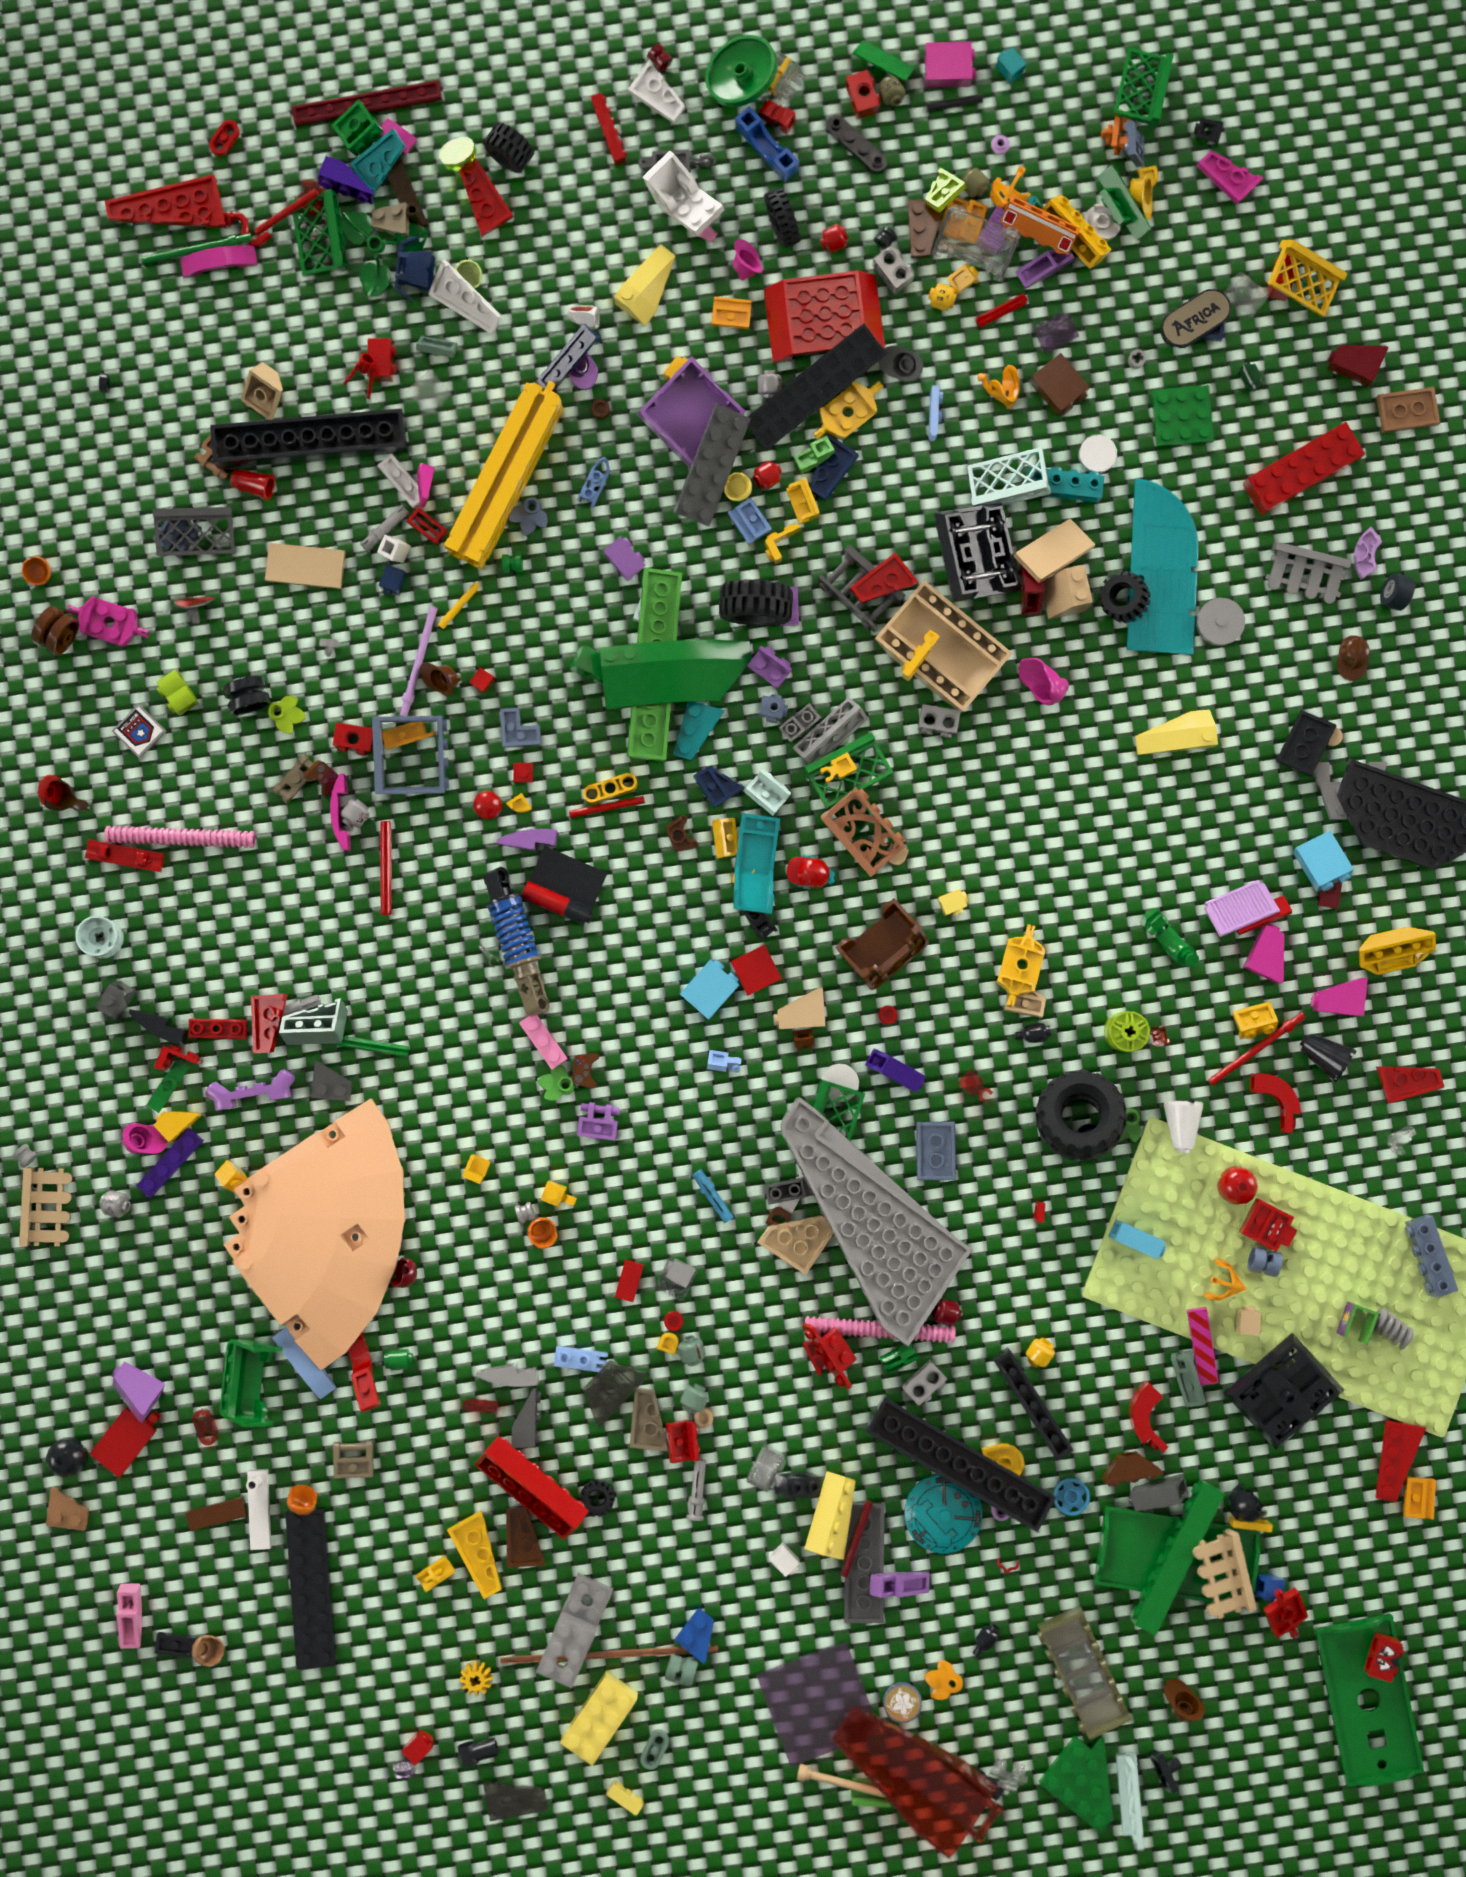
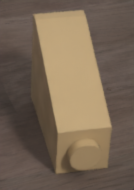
[774,988,825,1029]

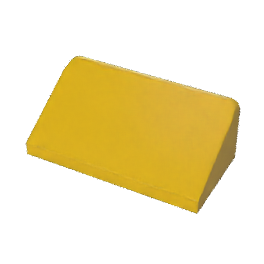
[712,818,738,858]

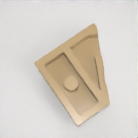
[1004,992,1046,1018]

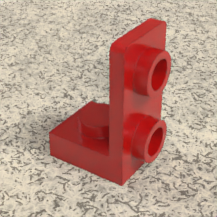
[154,1044,203,1070]

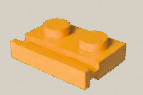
[711,297,752,330]
[1403,1476,1436,1519]

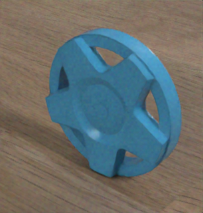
[1053,1478,1090,1515]

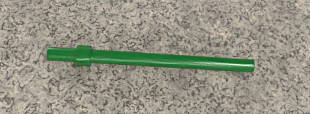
[141,233,253,264]

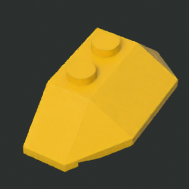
[1359,927,1436,975]

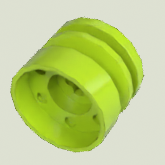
[1104,1011,1150,1052]

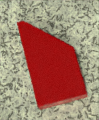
[802,1340,825,1376]

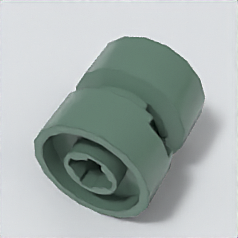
[665,1654,698,1687]

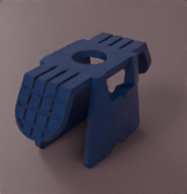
[394,236,435,303]

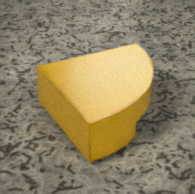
[506,793,533,813]

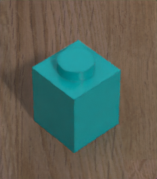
[996,47,1027,84]

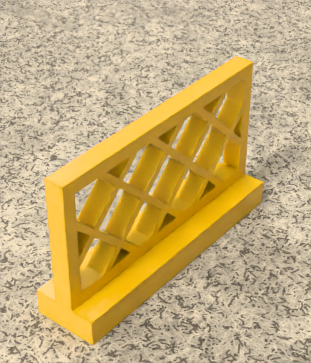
[1268,240,1347,317]

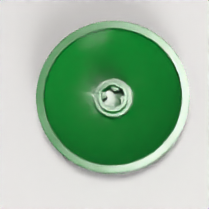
[705,35,778,107]

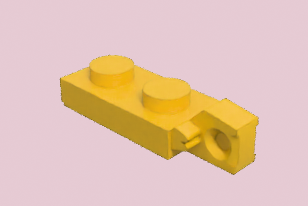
[901,630,940,681]

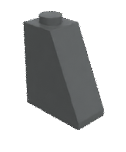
[1129,1474,1188,1511]

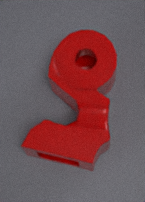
[758,100,796,135]

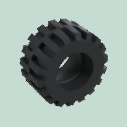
[483,122,535,174]
[1098,571,1151,623]

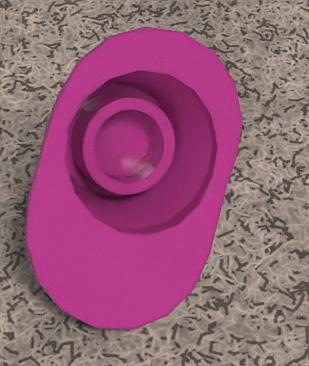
[732,239,763,281]
[122,1123,168,1154]

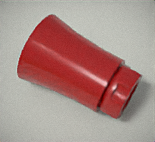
[230,469,275,501]

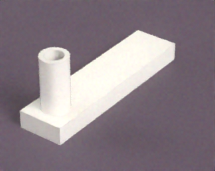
[246,1469,271,1550]

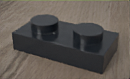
[154,1632,197,1658]

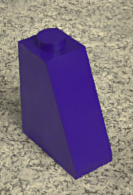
[865,1048,926,1093]

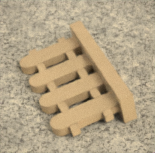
[19,1167,73,1246]
[1193,1529,1257,1619]

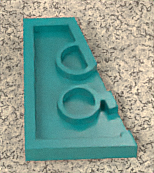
[350,129,406,195]
[673,702,725,761]

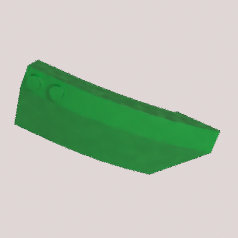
[599,640,752,710]

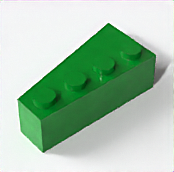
[569,645,603,685]

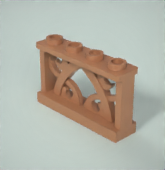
[820,787,906,877]

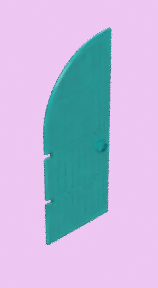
[1126,478,1199,655]

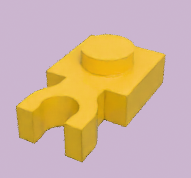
[820,752,857,784]

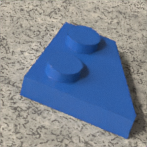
[674,1607,714,1664]

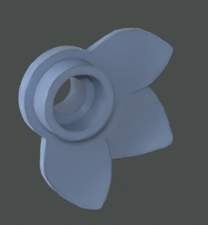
[509,498,548,535]

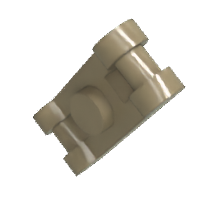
[272,754,314,804]

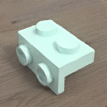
[744,769,791,816]

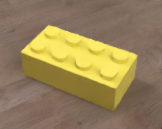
[560,1671,638,1766]

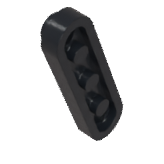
[827,115,887,174]

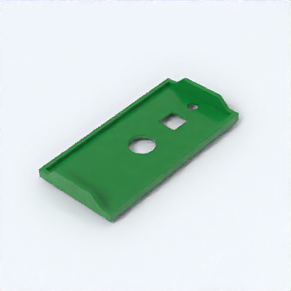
[1094,1505,1261,1608]
[1314,1614,1424,1787]

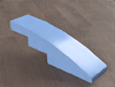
[272,1327,337,1399]

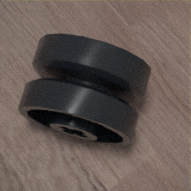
[222,675,271,715]

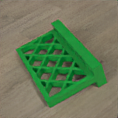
[1113,47,1174,130]
[291,189,349,277]
[804,732,894,809]
[812,1079,865,1141]

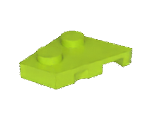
[925,168,966,213]

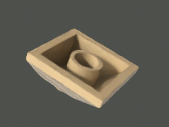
[240,362,283,420]

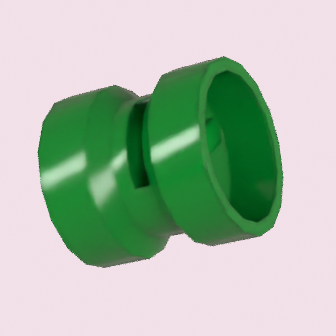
[502,553,523,574]

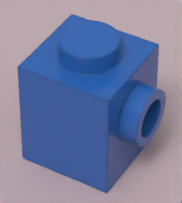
[1254,1574,1286,1602]

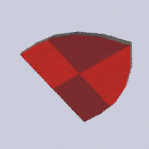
[174,597,215,624]

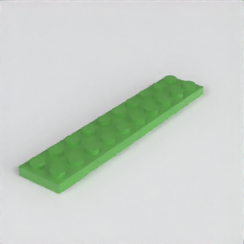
[627,567,682,762]

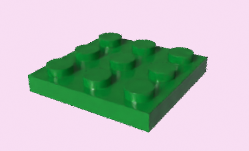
[1151,385,1214,448]

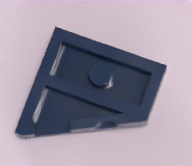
[693,765,745,808]

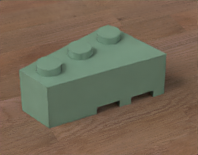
[279,998,348,1045]

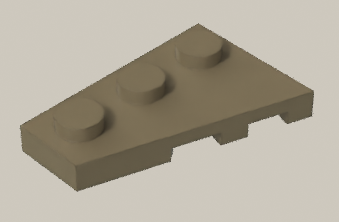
[629,1388,668,1451]

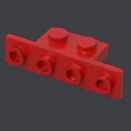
[802,1323,857,1389]

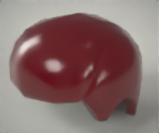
[391,1258,417,1288]

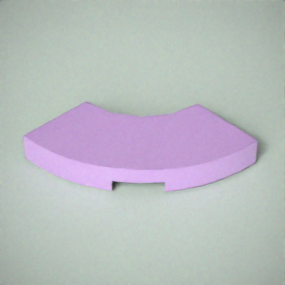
[1354,527,1382,580]

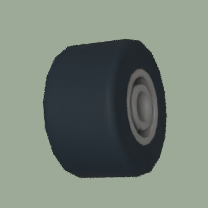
[1380,573,1415,611]

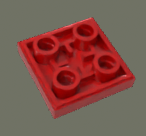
[731,944,782,996]

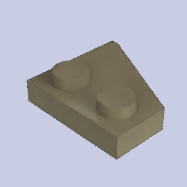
[371,202,409,238]

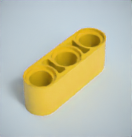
[583,773,638,804]

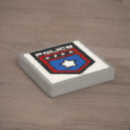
[112,704,167,758]

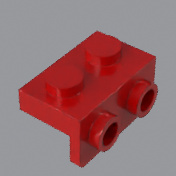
[666,1420,700,1464]

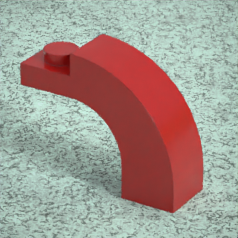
[1250,1073,1301,1133]
[1129,1380,1169,1453]

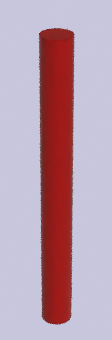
[254,189,319,236]
[569,796,645,818]

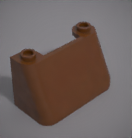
[835,898,929,990]

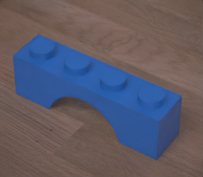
[735,106,799,183]

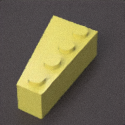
[805,1471,856,1560]

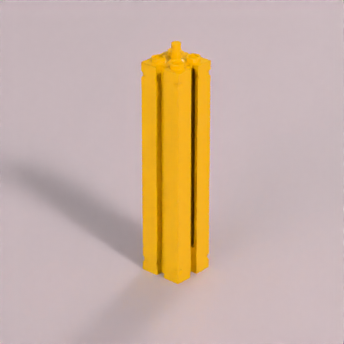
[444,381,564,571]

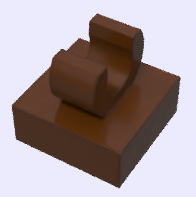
[793,1028,814,1052]

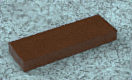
[185,1496,248,1531]

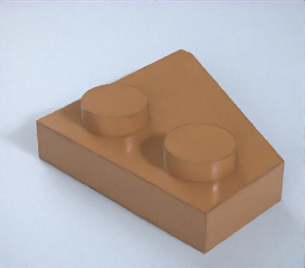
[46,1487,89,1531]

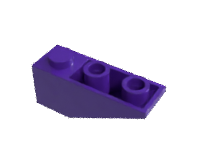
[318,156,374,205]

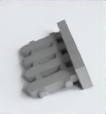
[1265,542,1352,604]

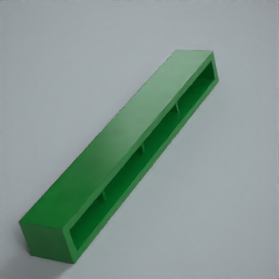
[1131,1479,1225,1636]

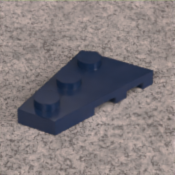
[810,434,859,502]

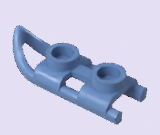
[577,457,610,508]

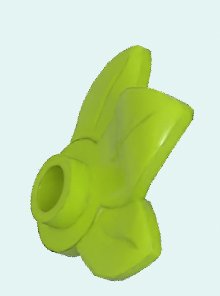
[268,696,306,734]

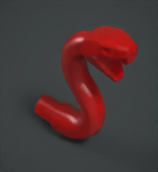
[224,212,272,247]

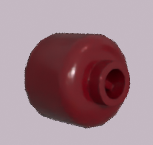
[931,1298,962,1326]

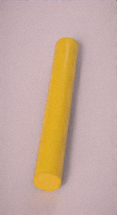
[438,582,481,629]

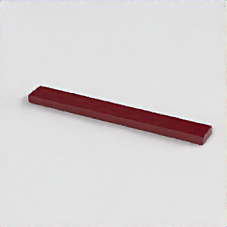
[291,80,443,127]

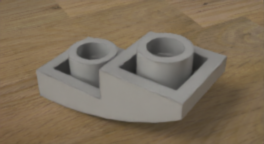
[779,703,821,742]

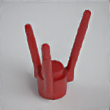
[343,353,377,399]

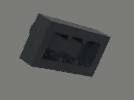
[1148,1749,1182,1794]

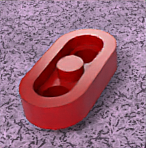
[209,120,240,157]

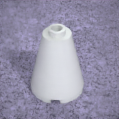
[1164,1101,1203,1153]

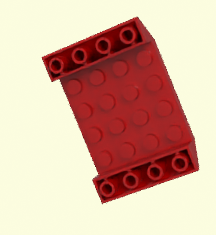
[764,270,885,364]

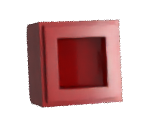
[469,668,496,694]

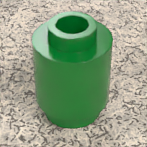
[384,1349,414,1370]

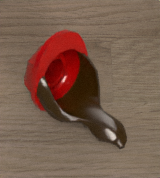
[37,775,90,812]

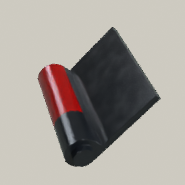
[521,846,608,926]

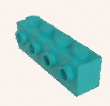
[1026,465,1105,503]

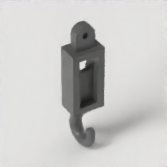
[638,149,716,173]

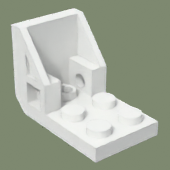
[643,151,725,236]

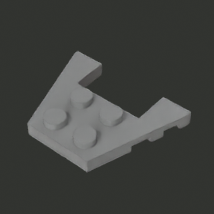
[1314,762,1387,820]

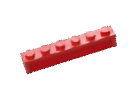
[591,92,627,166]

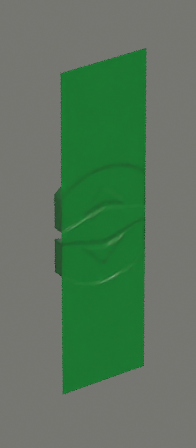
[146,1059,189,1113]

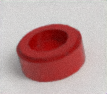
[664,1311,683,1331]

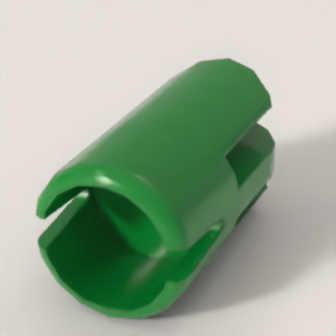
[880,1343,918,1374]

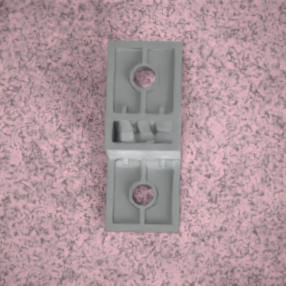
[536,1573,613,1688]

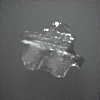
[989,1759,1028,1796]

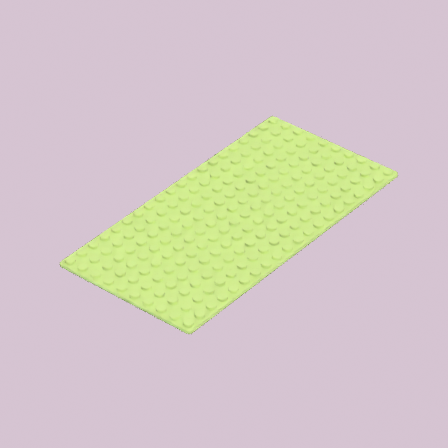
[1082,1117,1466,1437]

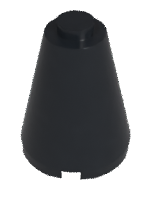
[1299,1034,1357,1083]

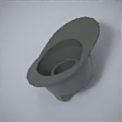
[878,345,923,382]

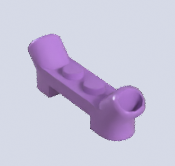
[205,1069,295,1111]

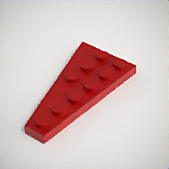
[104,174,227,228]

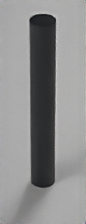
[926,95,983,112]

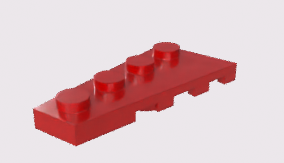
[1375,1420,1426,1502]

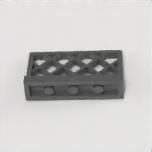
[152,507,235,556]

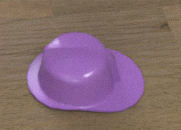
[568,353,598,389]

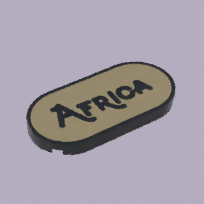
[1161,289,1231,348]

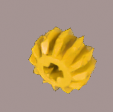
[459,1661,493,1696]

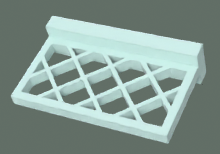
[968,447,1051,507]
[1116,1752,1144,1850]

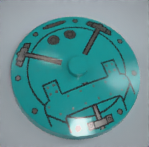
[904,1474,982,1554]

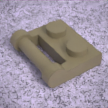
[333,1441,374,1478]

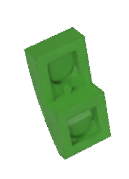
[793,436,835,474]

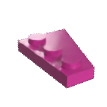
[1197,151,1263,205]

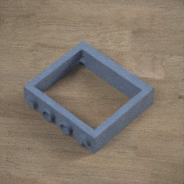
[372,715,449,794]

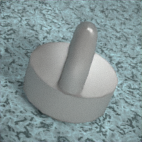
[319,639,339,657]

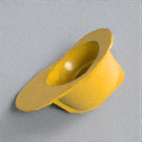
[1129,172,1153,220]

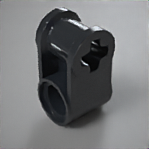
[745,910,778,942]

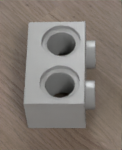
[872,245,914,295]
[917,704,960,738]
[901,1359,947,1406]

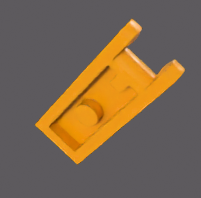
[383,722,436,750]

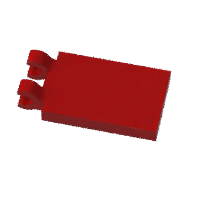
[89,1407,161,1478]

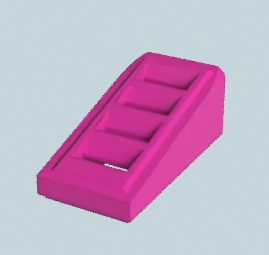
[417,463,435,508]

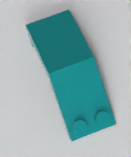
[733,813,780,914]

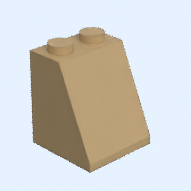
[1043,565,1093,619]

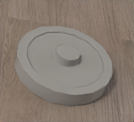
[1196,598,1245,646]

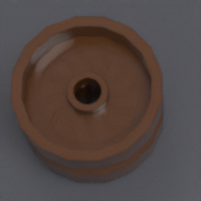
[31,606,79,656]

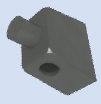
[95,981,137,1022]

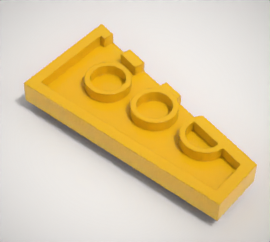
[447,1510,502,1599]

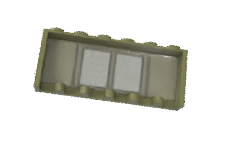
[1037,1606,1132,1740]

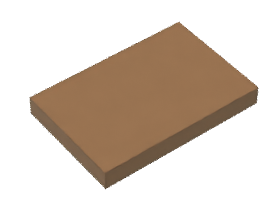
[1376,387,1440,433]

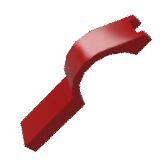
[348,1333,380,1413]

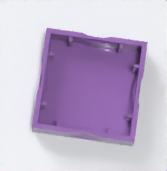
[636,356,745,468]

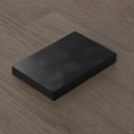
[1276,710,1337,777]

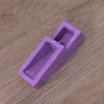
[1015,249,1075,288]
[496,829,558,851]
[870,1572,930,1598]

